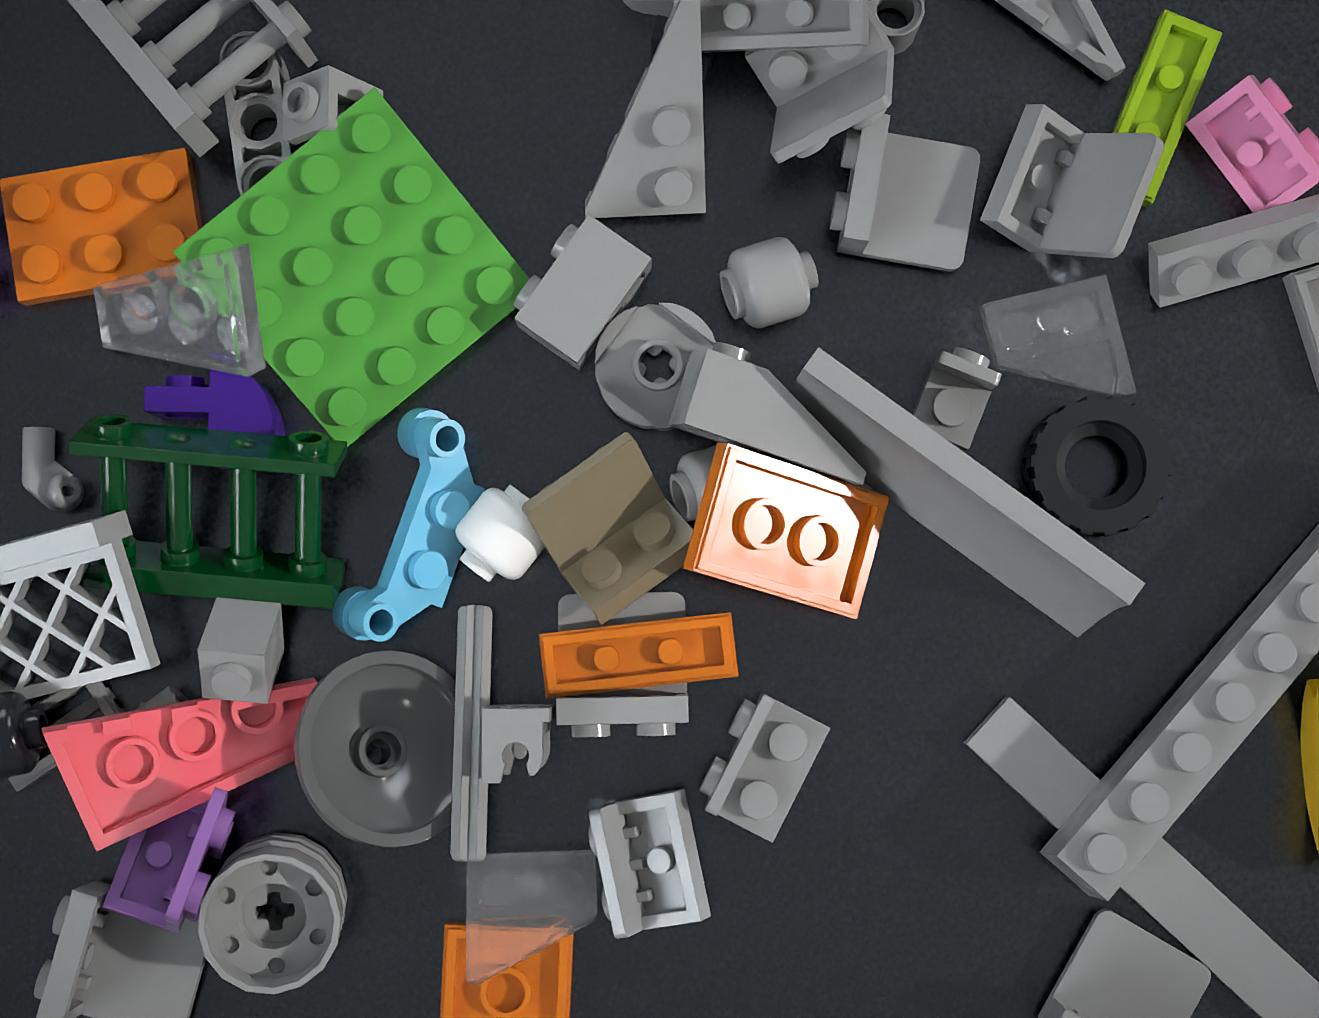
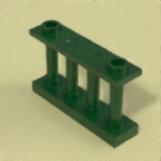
[69,414,347,609]

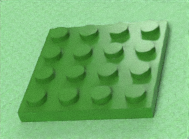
[173,87,529,447]

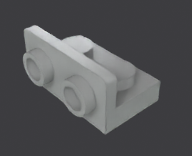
[698,692,830,843]

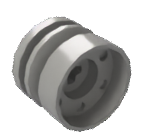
[197,832,348,994]

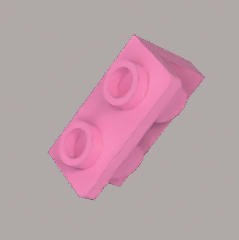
[1185,75,1319,213]

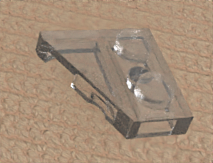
[979,275,1137,398]

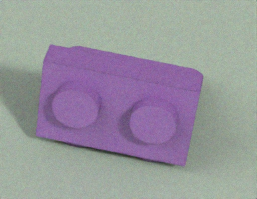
[102,787,236,934]

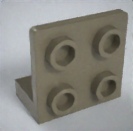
[522,432,693,625]

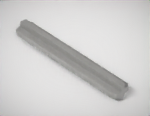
[450,605,493,862]

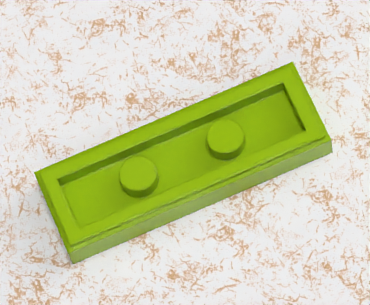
[1111,9,1223,208]

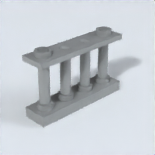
[67,0,318,157]

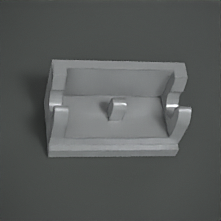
[482,704,556,783]

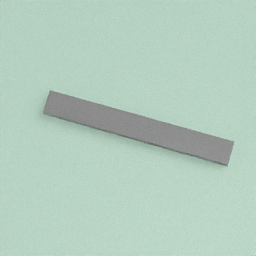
[963,696,1319,1018]

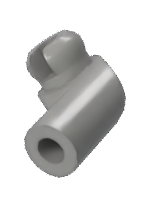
[22,427,84,513]

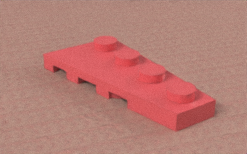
[41,677,318,852]

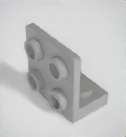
[745,7,894,163]

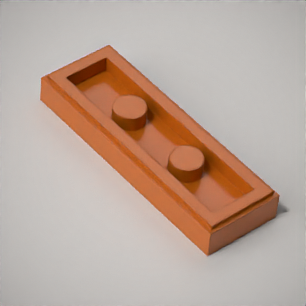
[539,612,738,698]

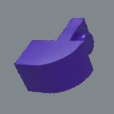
[144,361,285,470]

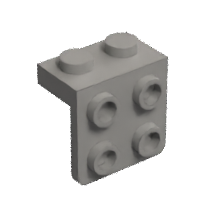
[980,104,1164,258]
[830,114,980,272]
[556,592,689,737]
[34,880,206,1018]
[1038,909,1211,1018]

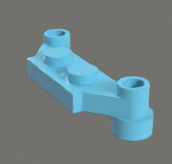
[332,408,485,642]

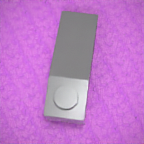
[668,342,867,485]

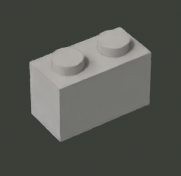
[514,215,652,371]

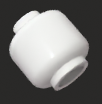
[455,484,545,582]

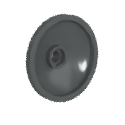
[294,651,456,848]

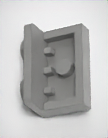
[588,789,711,939]

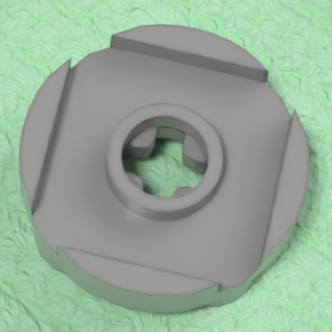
[595,302,716,431]

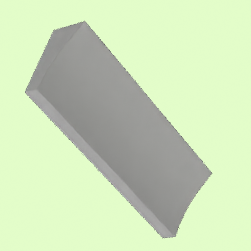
[789,347,1145,638]

